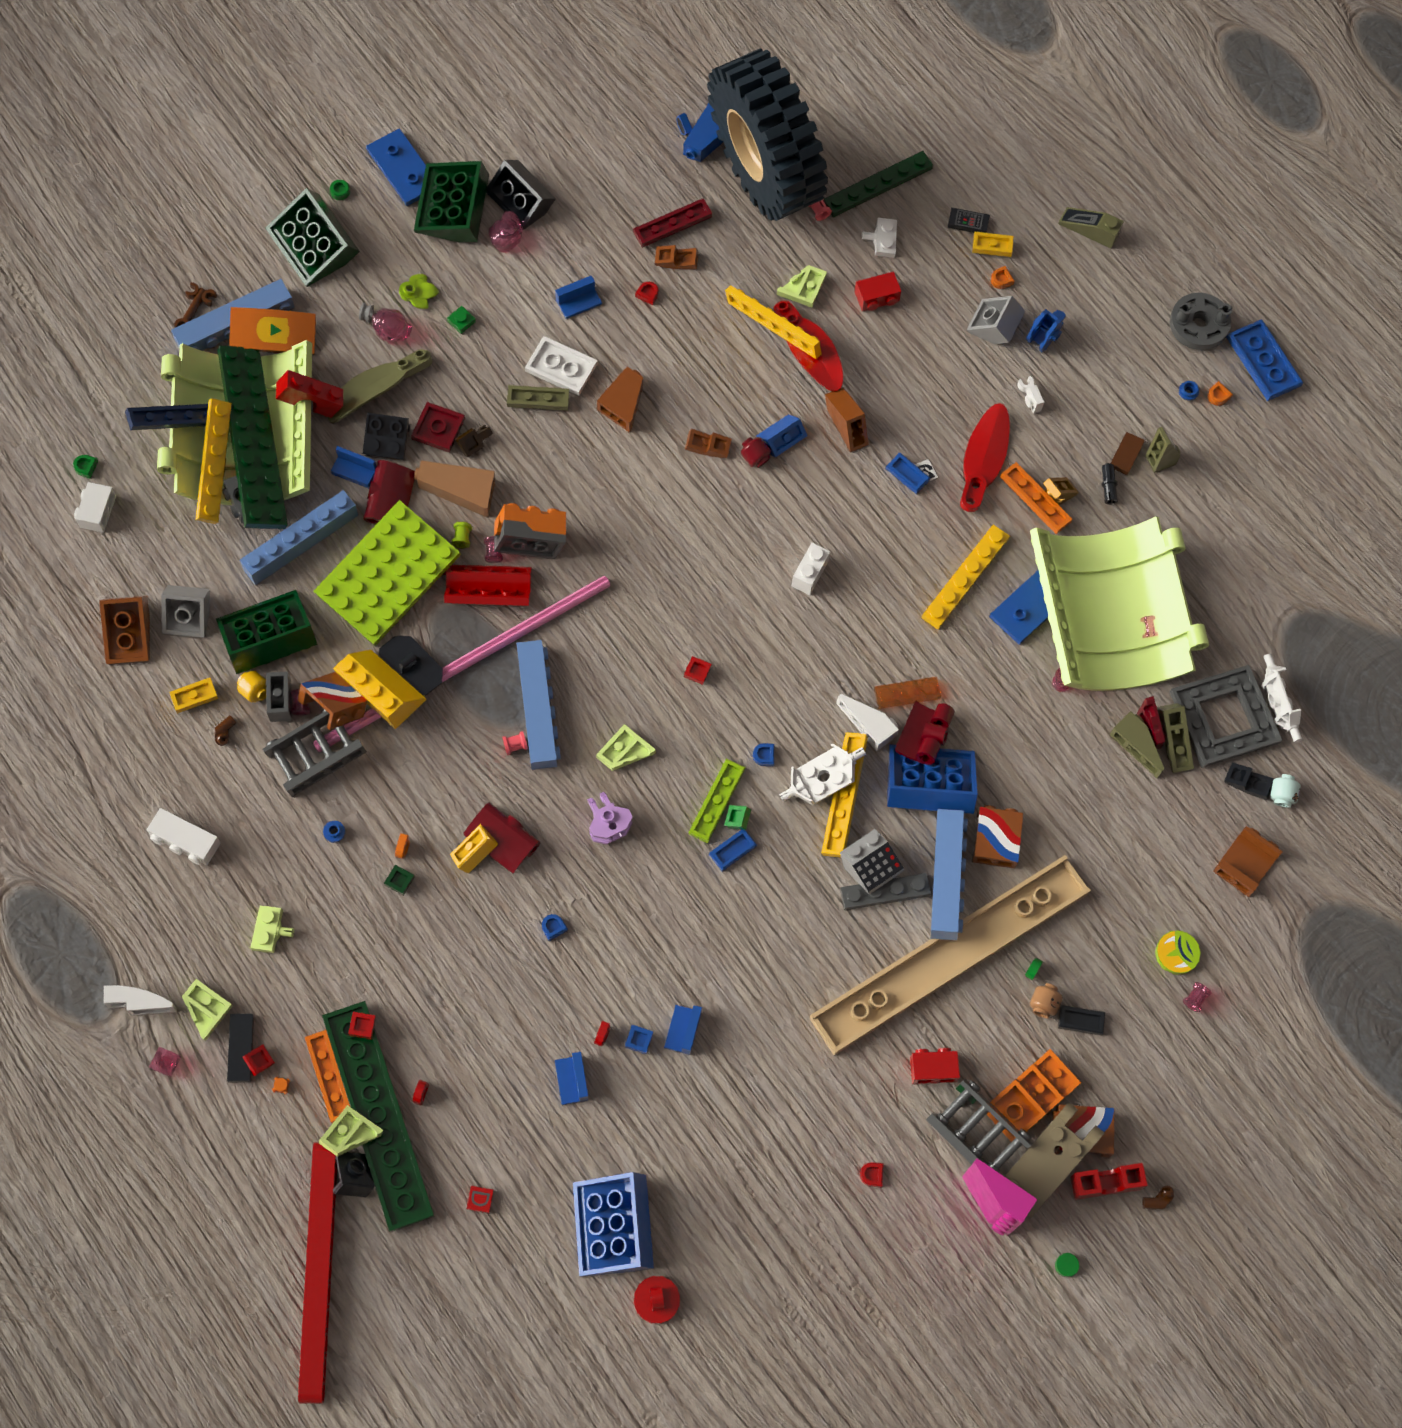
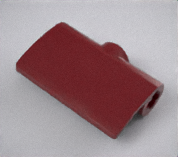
[363,460,415,525]
[895,701,955,765]
[464,802,540,874]

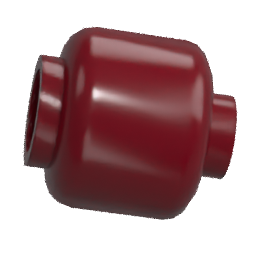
[741,437,771,468]

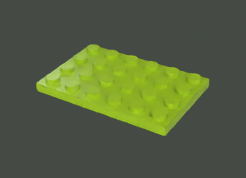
[313,500,461,646]

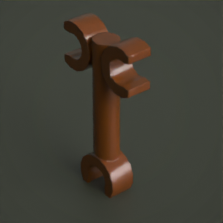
[174,282,217,328]

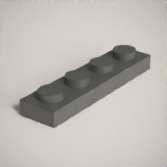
[840,873,931,911]

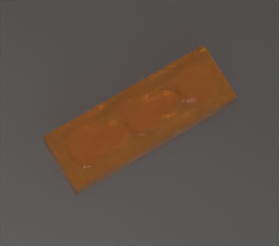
[874,677,941,709]

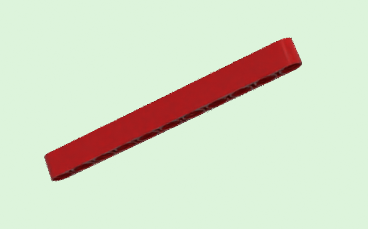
[298,1142,337,1404]

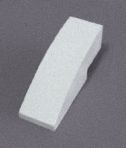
[104,985,177,1016]

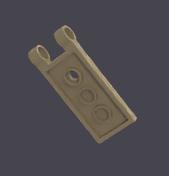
[1004,1102,1104,1218]

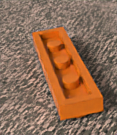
[1000,462,1073,534]
[305,1030,350,1124]

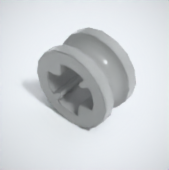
[359,303,374,322]

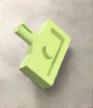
[250,906,294,953]

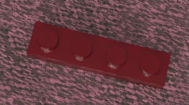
[633,198,712,248]

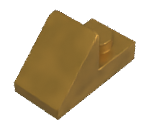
[1043,477,1079,506]

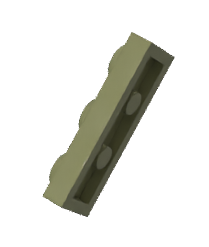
[507,385,570,411]

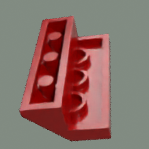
[444,564,532,606]

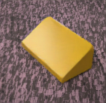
[450,824,498,873]

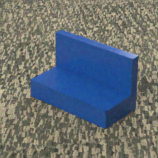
[555,275,602,319]
[756,414,808,457]
[330,446,376,489]
[664,1005,702,1055]
[555,1052,589,1105]

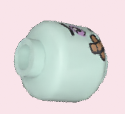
[1270,774,1301,808]

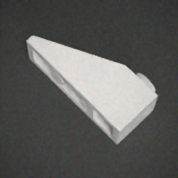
[836,694,899,752]

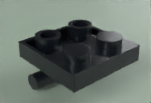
[362,413,411,459]

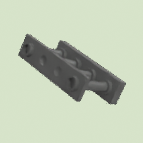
[262,709,367,797]
[926,1079,1033,1173]

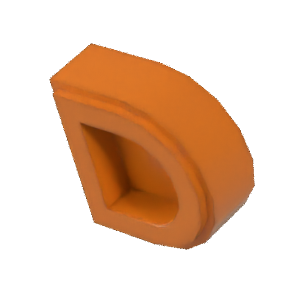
[991,266,1015,289]
[1207,381,1233,406]
[395,833,410,859]

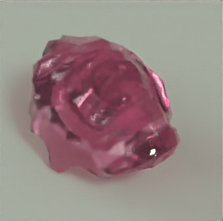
[489,211,523,253]
[372,308,412,344]

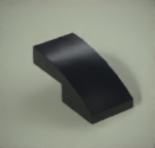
[1224,762,1274,800]

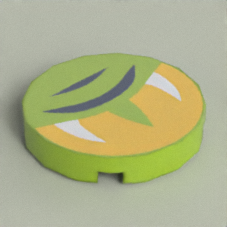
[1155,930,1201,975]

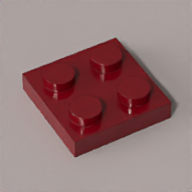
[411,402,465,453]

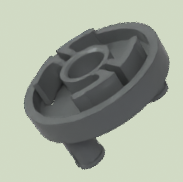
[1170,293,1233,350]

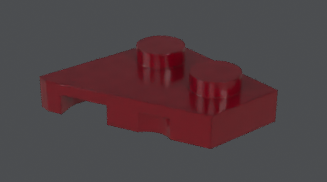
[1137,696,1166,750]

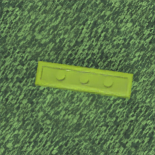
[688,759,746,843]

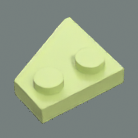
[777,265,827,308]
[596,724,656,771]
[182,979,233,1041]
[319,1105,383,1157]

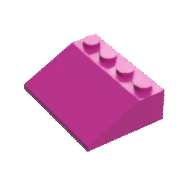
[962,1158,1037,1236]

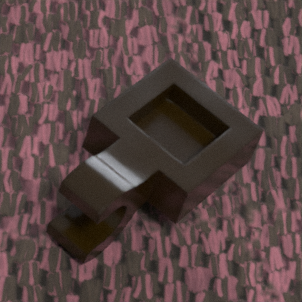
[455,425,493,457]

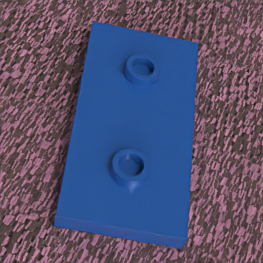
[366,128,426,206]
[1226,319,1303,401]
[989,570,1048,645]

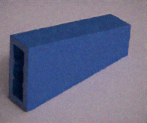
[683,103,724,162]

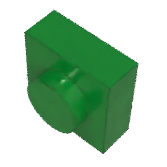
[447,306,476,334]
[724,805,752,830]

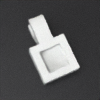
[1017,376,1044,414]

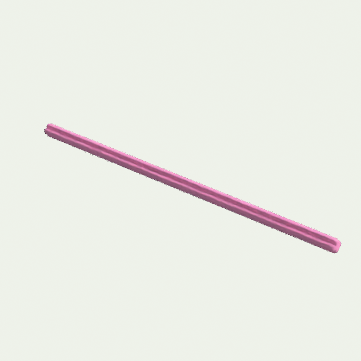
[313,576,610,752]

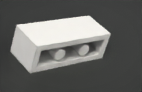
[146,808,221,865]

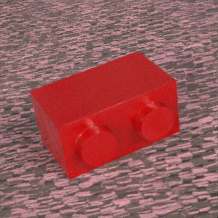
[854,271,902,311]
[910,1048,960,1084]

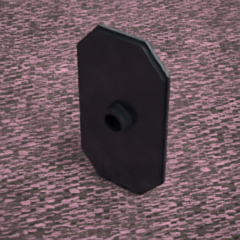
[378,636,443,696]

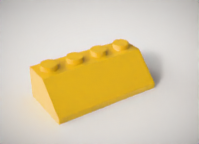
[333,649,427,729]

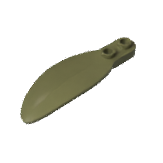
[328,349,432,423]

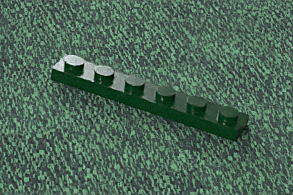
[823,151,933,218]

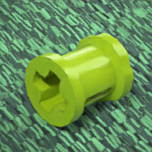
[451,522,473,549]

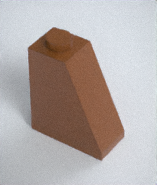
[597,367,643,432]
[825,387,869,452]

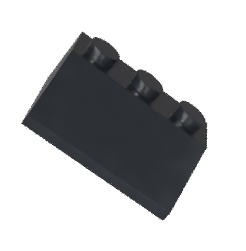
[486,160,556,230]

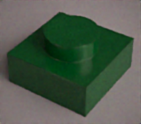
[384,865,415,896]

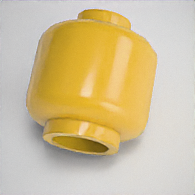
[237,671,266,703]

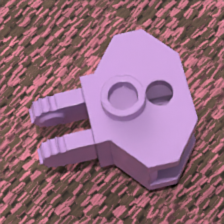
[587,792,632,844]

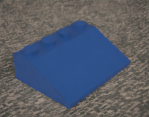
[887,744,978,814]
[573,1172,654,1277]

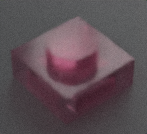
[149,1047,181,1078]

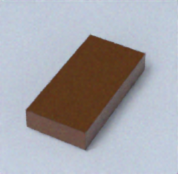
[1110,432,1145,476]

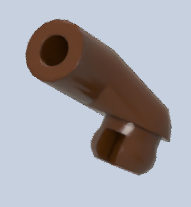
[214,715,236,746]
[1142,1186,1174,1210]

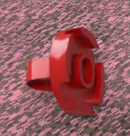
[634,1276,680,1324]

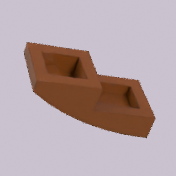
[655,245,699,269]
[685,428,732,458]

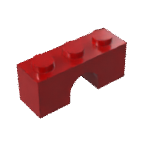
[276,370,343,418]
[1070,1163,1148,1200]

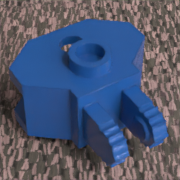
[1026,309,1066,353]

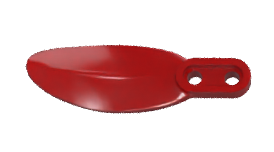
[773,300,843,392]
[960,403,1010,512]

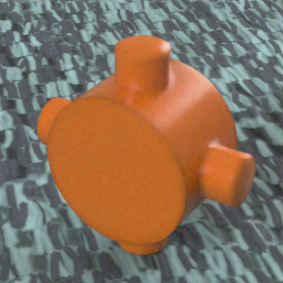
[272,1076,290,1095]

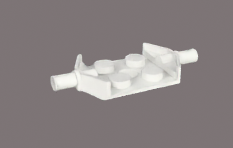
[1262,653,1302,743]
[779,744,866,805]

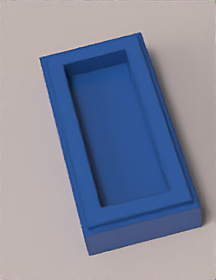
[886,452,930,494]
[709,829,757,872]

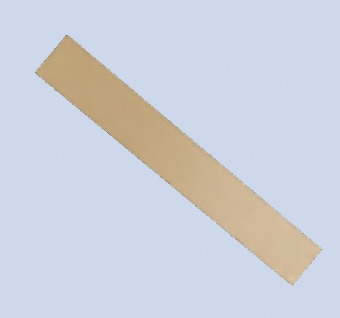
[809,855,1091,1056]

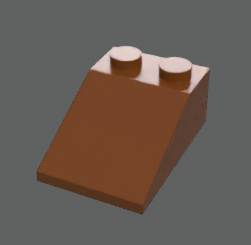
[99,595,150,664]

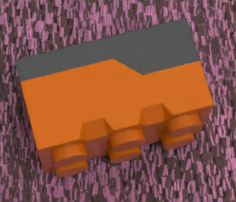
[494,503,566,559]

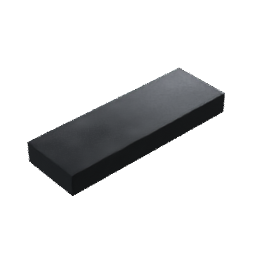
[227,1014,254,1083]

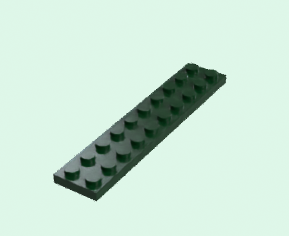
[217,345,288,529]
[322,1001,435,1233]

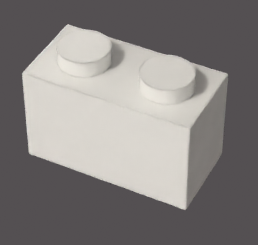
[74,482,116,533]
[791,543,830,595]

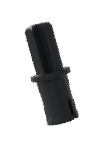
[1101,463,1118,505]

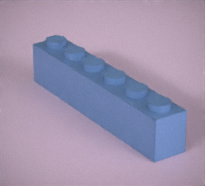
[171,279,295,351]
[240,490,358,585]
[516,640,561,770]
[930,809,968,940]

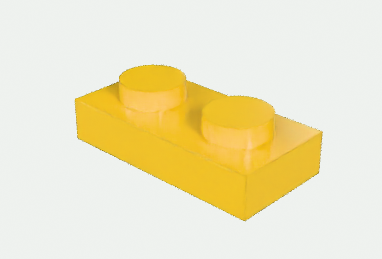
[972,232,1014,257]
[169,677,218,714]

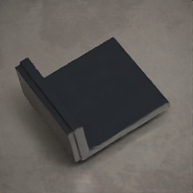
[333,1152,375,1197]

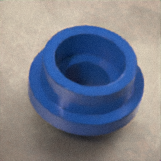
[1179,381,1199,401]
[323,821,345,843]

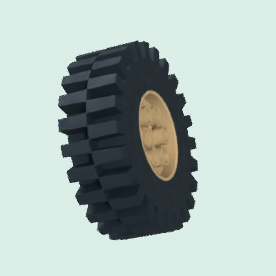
[707,48,828,221]

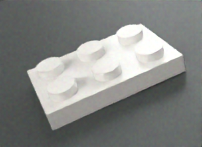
[525,336,598,396]

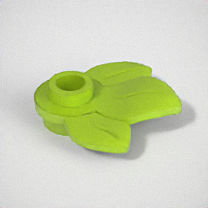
[399,274,439,309]

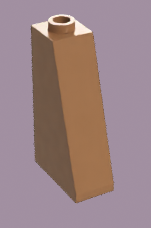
[415,461,496,517]

